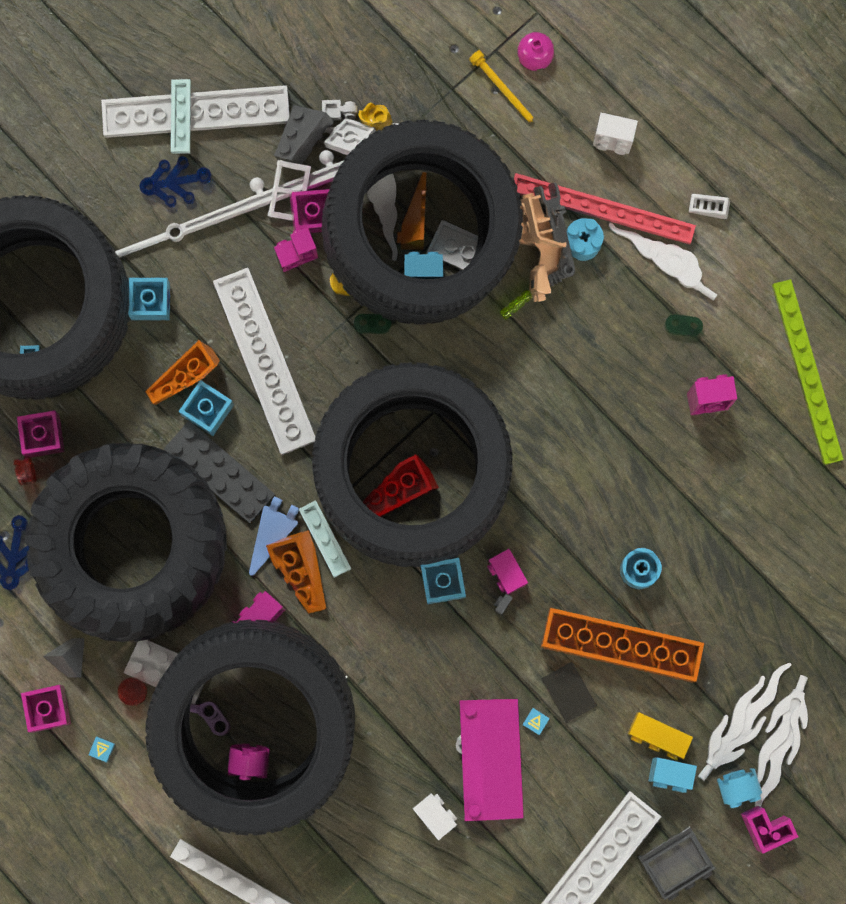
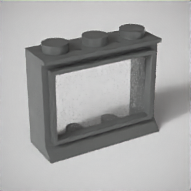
[637,826,716,901]

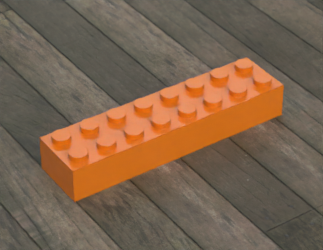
[541,608,704,683]

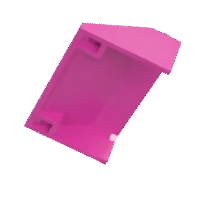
[459,699,523,821]

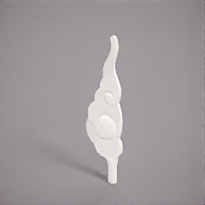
[367,174,398,261]
[609,223,717,301]

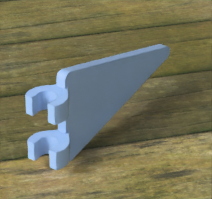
[249,496,299,576]

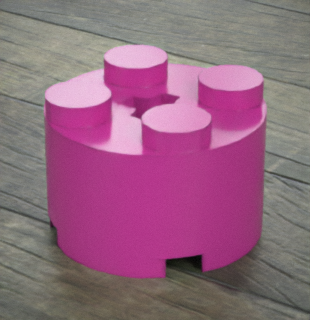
[228,744,269,780]

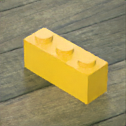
[628,712,693,761]

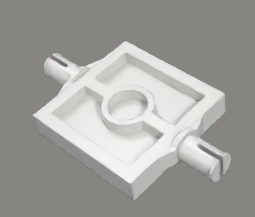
[324,118,376,155]

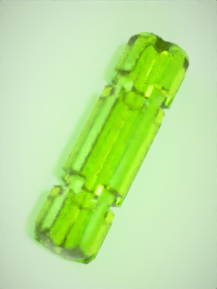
[500,290,532,320]

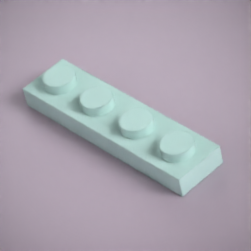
[171,79,191,154]
[299,500,351,578]

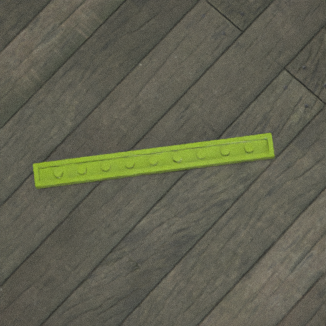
[772,279,844,465]

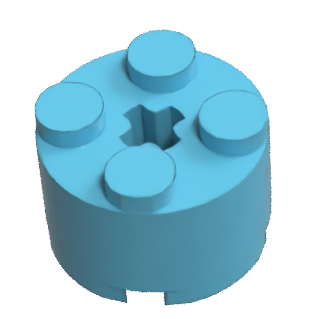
[567,218,604,261]
[620,548,662,589]
[717,768,762,808]

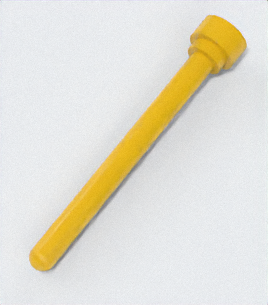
[469,50,533,122]

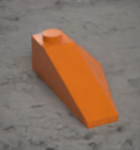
[266,530,326,614]

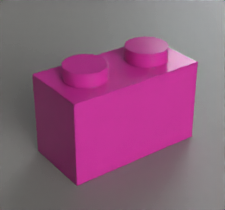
[487,549,528,595]

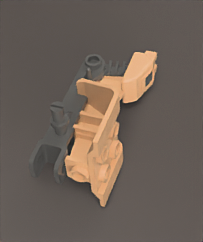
[519,182,575,302]

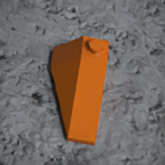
[397,172,427,250]
[145,340,220,405]

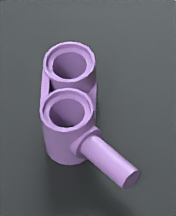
[190,702,230,736]

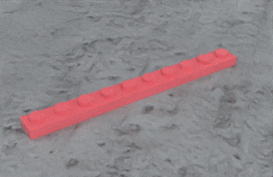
[514,173,696,245]

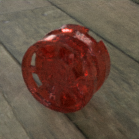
[13,456,37,486]
[118,678,147,706]

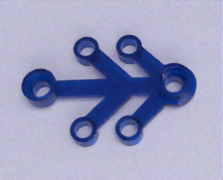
[139,156,212,208]
[0,515,29,590]

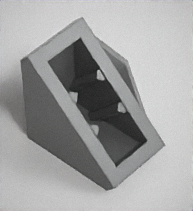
[43,638,84,678]

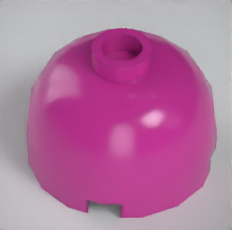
[517,32,554,71]

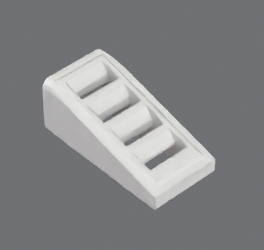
[689,194,730,219]

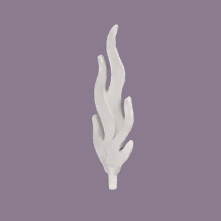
[698,663,791,781]
[755,675,808,807]

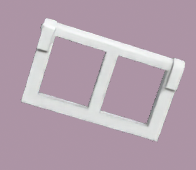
[268,160,311,221]

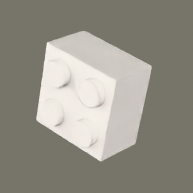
[593,113,638,155]
[413,793,457,840]

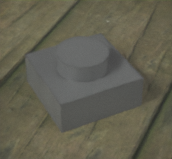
[494,594,512,615]

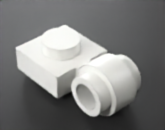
[322,100,358,120]

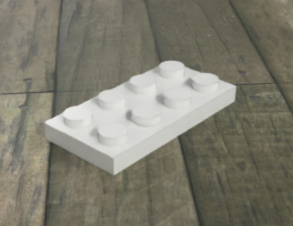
[426,220,478,270]
[124,640,205,704]

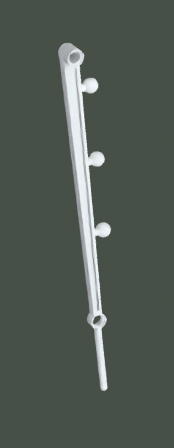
[115,123,398,258]

